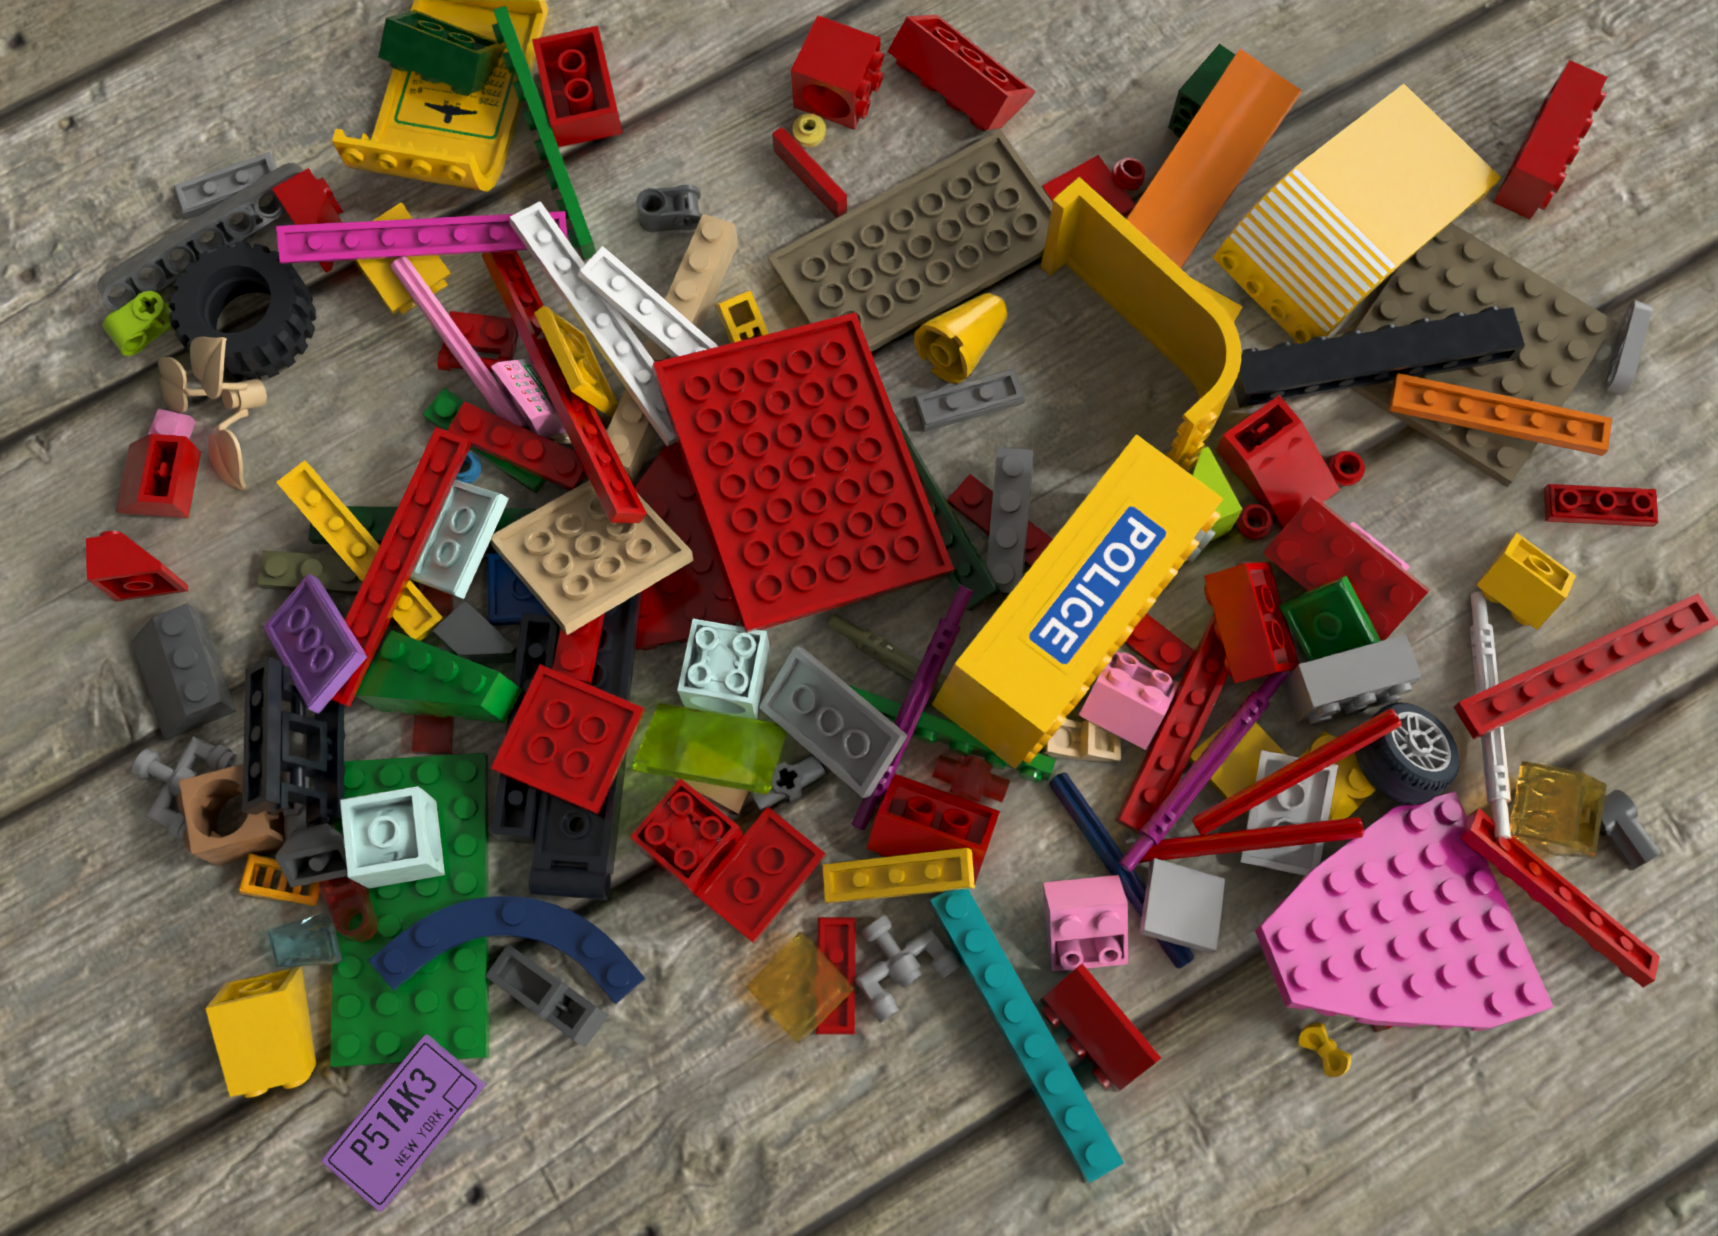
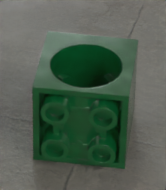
[1168,44,1236,138]

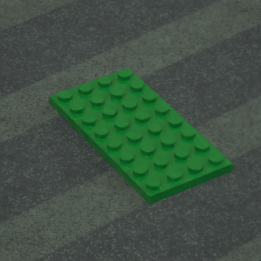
[330,753,489,1068]

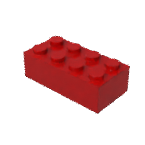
[1493,60,1608,220]
[1263,496,1430,641]

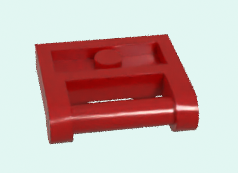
[437,311,518,373]

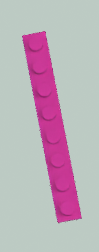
[276,211,568,264]

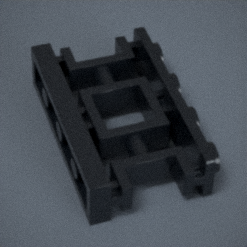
[242,657,345,826]

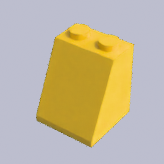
[352,202,451,315]
[205,965,316,1098]

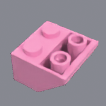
[1079,651,1179,750]
[1043,875,1128,972]

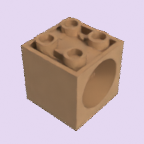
[177,764,286,866]

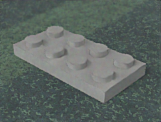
[759,647,908,797]

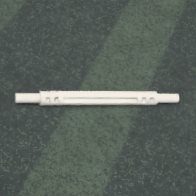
[1470,592,1511,839]

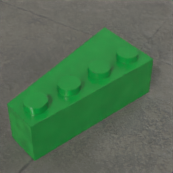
[355,630,523,723]

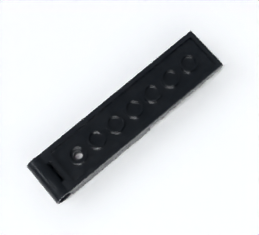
[529,591,642,900]

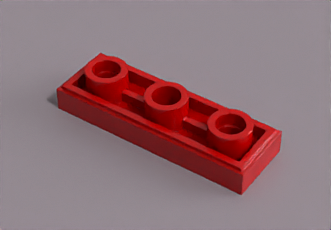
[1544,484,1659,527]

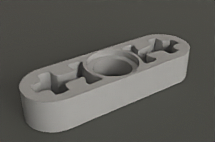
[1604,300,1652,396]

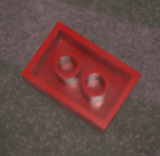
[532,25,623,148]

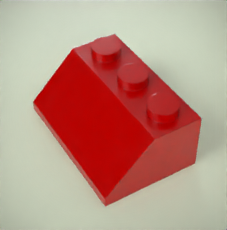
[1204,562,1299,684]
[866,774,1000,885]
[1039,963,1161,1092]

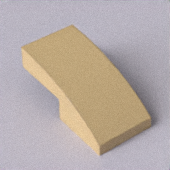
[1041,719,1121,762]

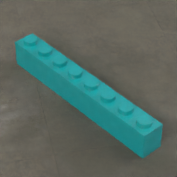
[929,889,1124,1183]

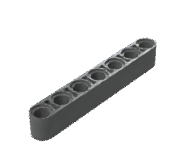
[97,163,304,311]

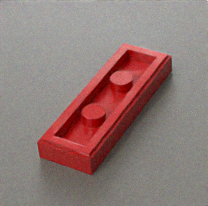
[772,127,847,218]
[816,917,856,1035]

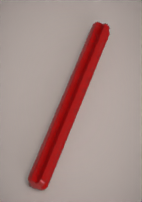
[1192,709,1402,835]
[1139,817,1364,863]

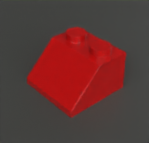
[272,168,343,273]
[86,531,188,602]

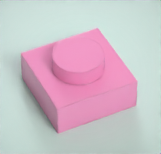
[148,409,196,439]

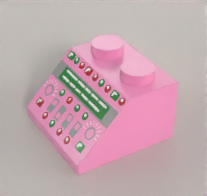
[491,358,566,439]

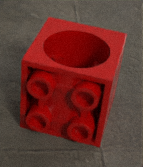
[791,15,884,130]
[630,778,743,897]

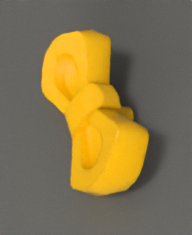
[1298,1022,1351,1077]

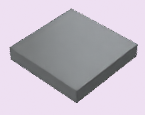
[1139,858,1225,954]

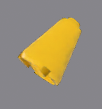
[914,293,1008,384]

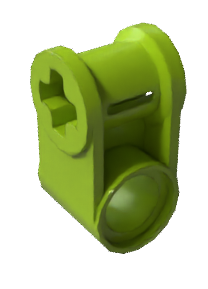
[102,291,173,356]

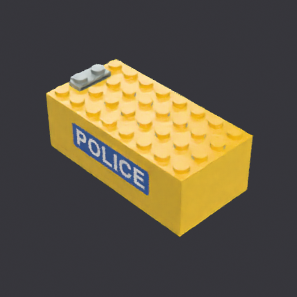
[932,434,1223,769]

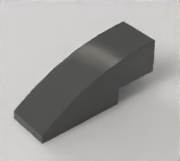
[485,944,608,1048]

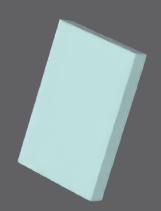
[410,480,509,599]

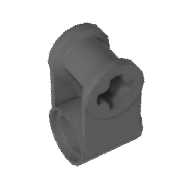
[636,184,702,232]

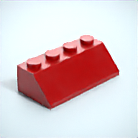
[887,14,1036,131]

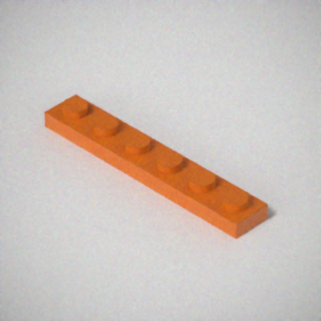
[1389,373,1612,456]

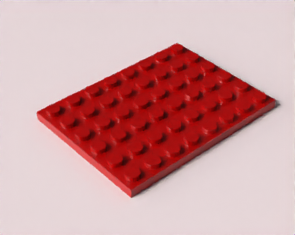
[652,312,954,633]

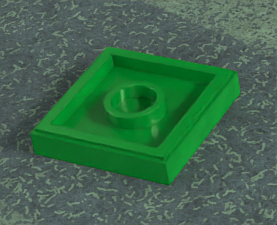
[1279,576,1381,662]

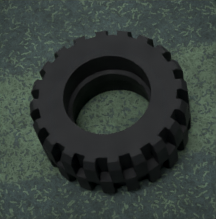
[169,242,316,382]

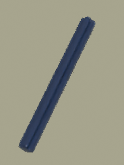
[1049,772,1194,969]

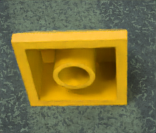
[1477,532,1576,630]

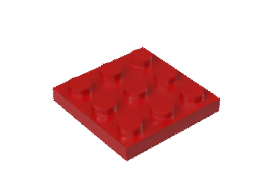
[491,664,645,815]

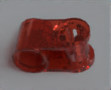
[319,876,378,942]

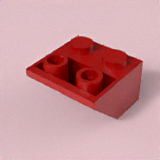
[116,434,201,518]

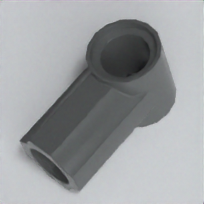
[1583,790,1661,871]

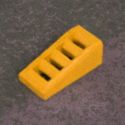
[239,854,323,907]

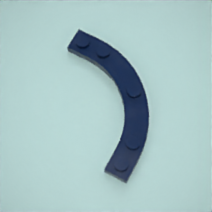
[368,896,645,1005]

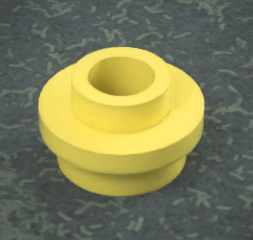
[792,114,826,147]

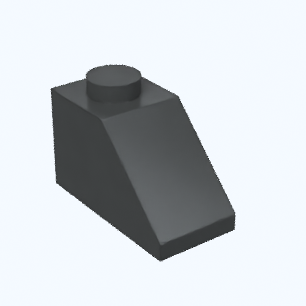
[433,600,517,664]
[275,823,348,888]

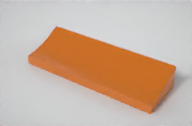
[1126,48,1302,269]

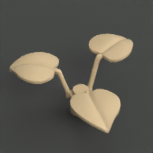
[158,336,267,490]

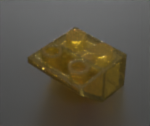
[1510,761,1607,858]

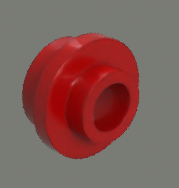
[1112,157,1145,191]
[1328,451,1365,486]
[1236,504,1273,540]

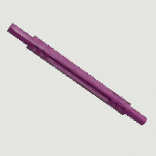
[851,585,974,830]
[1119,671,1289,872]

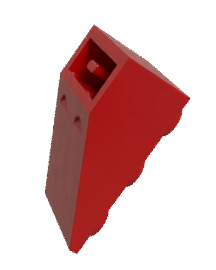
[1216,395,1340,529]

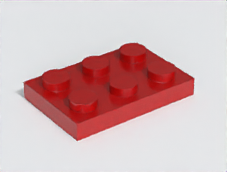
[695,806,826,944]

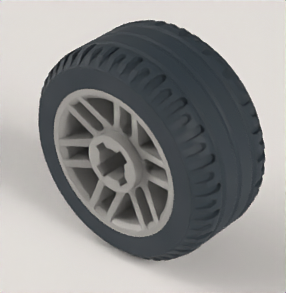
[1355,702,1460,805]

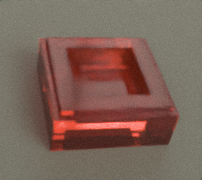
[412,715,454,754]

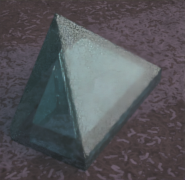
[268,913,342,967]

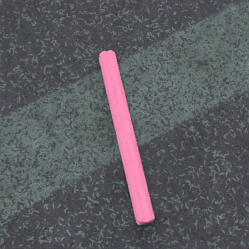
[391,256,526,428]

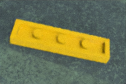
[823,848,975,904]

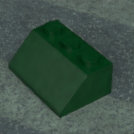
[378,10,505,95]

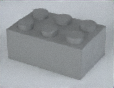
[1282,635,1422,726]

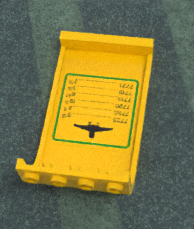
[332,0,548,192]

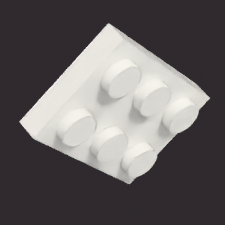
[1241,750,1338,876]

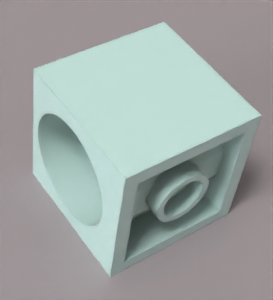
[677,619,771,721]
[340,786,445,888]

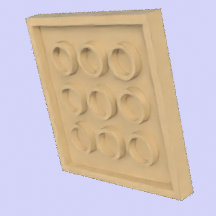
[490,480,694,635]

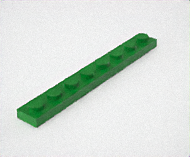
[491,6,596,260]

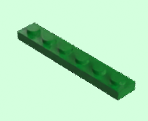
[847,684,1056,782]

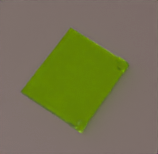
[632,703,787,795]

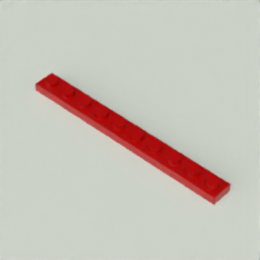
[482,251,647,523]

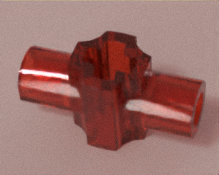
[932,754,1010,803]

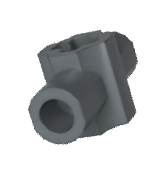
[749,754,826,811]

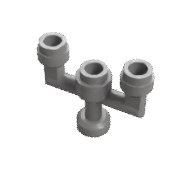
[132,736,237,840]
[854,915,962,1023]

